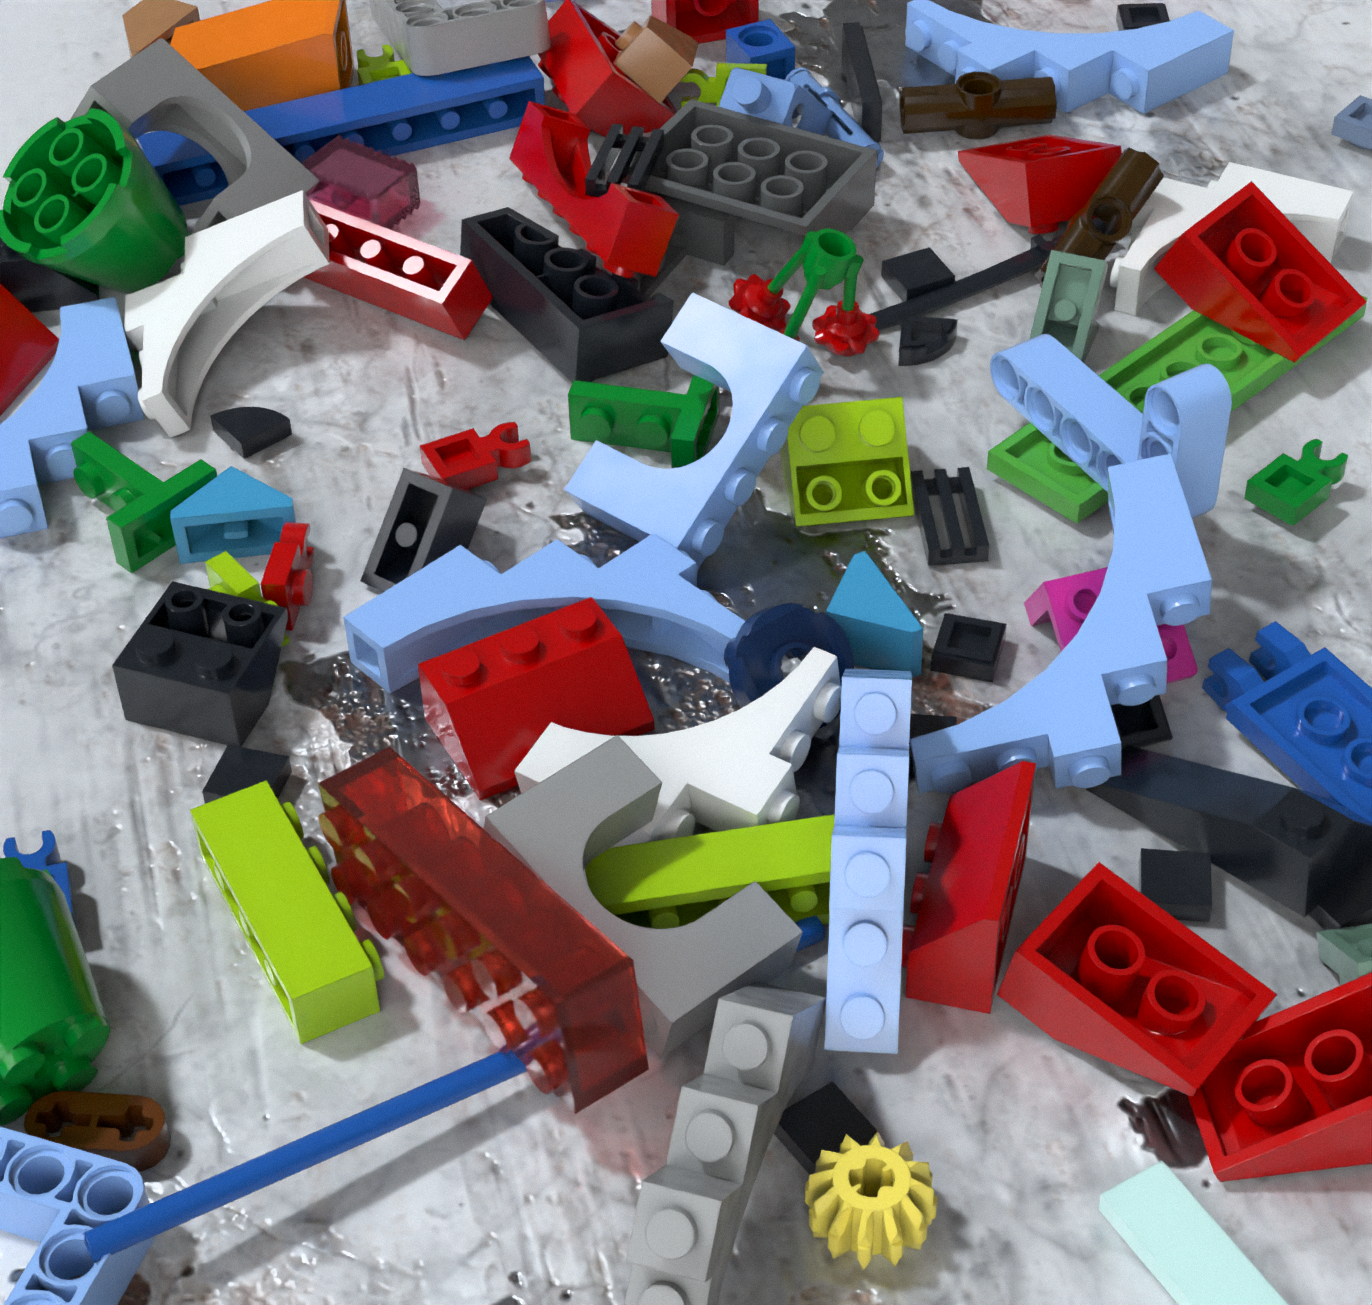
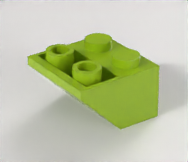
[780,397,914,527]

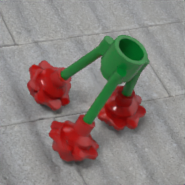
[728,228,880,357]

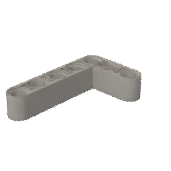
[369,0,551,76]

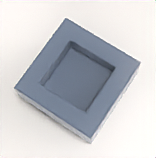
[1332,95,1372,150]

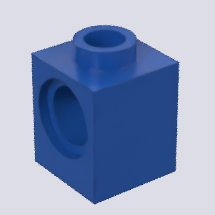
[726,19,795,80]

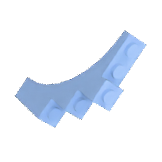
[905,0,1234,114]
[0,297,145,539]
[909,453,1212,794]
[344,533,746,693]
[824,669,912,1054]

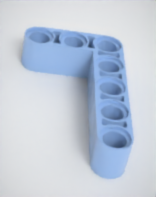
[990,334,1232,519]
[0,1126,154,1305]

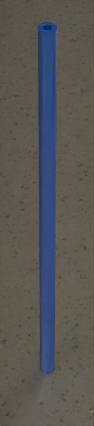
[82,915,825,1263]

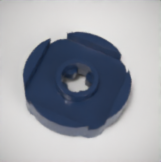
[724,603,854,729]

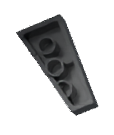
[460,207,674,383]

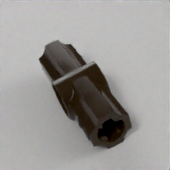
[899,71,1057,139]
[1034,147,1164,288]

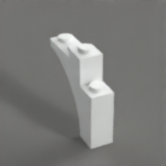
[1110,162,1354,316]
[122,190,330,438]
[514,647,842,847]

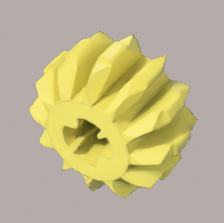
[805,1131,937,1270]

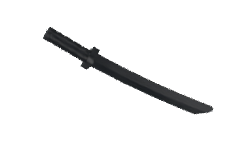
[870,217,1107,330]

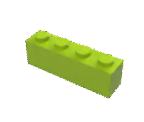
[190,780,385,1044]
[583,814,835,929]

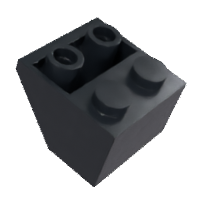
[112,581,288,747]

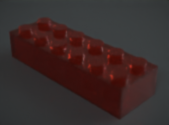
[318,747,649,1114]

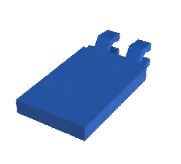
[1202,621,1372,822]

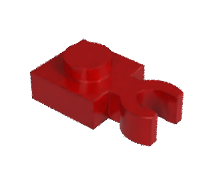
[420,422,531,490]
[260,522,314,631]

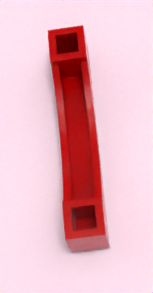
[509,101,679,278]

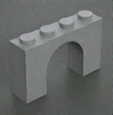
[70,37,320,233]
[479,735,803,1058]

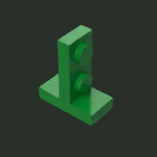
[568,375,720,468]
[71,431,217,574]

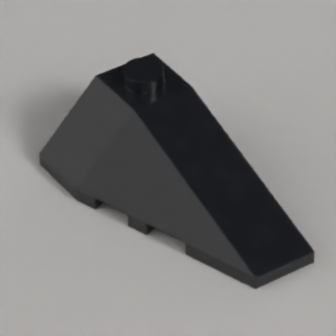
[1085,745,1372,918]

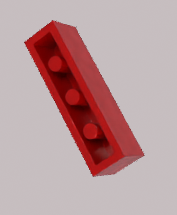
[303,199,493,341]

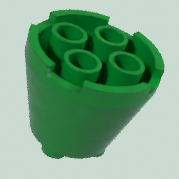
[0,108,192,294]
[0,857,110,1125]

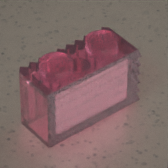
[301,135,420,230]

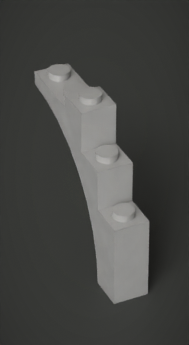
[624,982,826,1305]

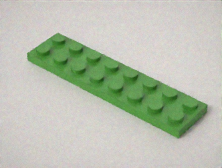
[987,295,1368,524]

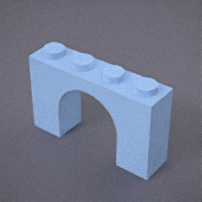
[564,293,824,571]

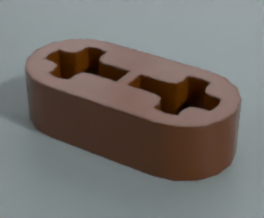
[24,1091,171,1172]

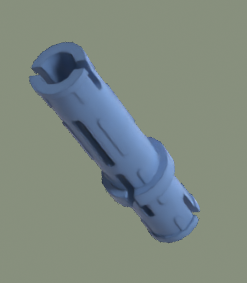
[785,67,884,168]

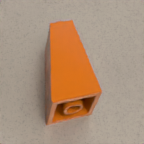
[170,0,355,111]

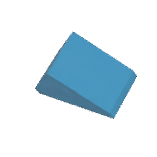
[170,466,297,564]
[826,551,923,677]

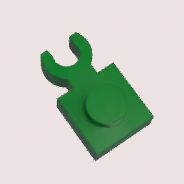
[1244,439,1348,526]

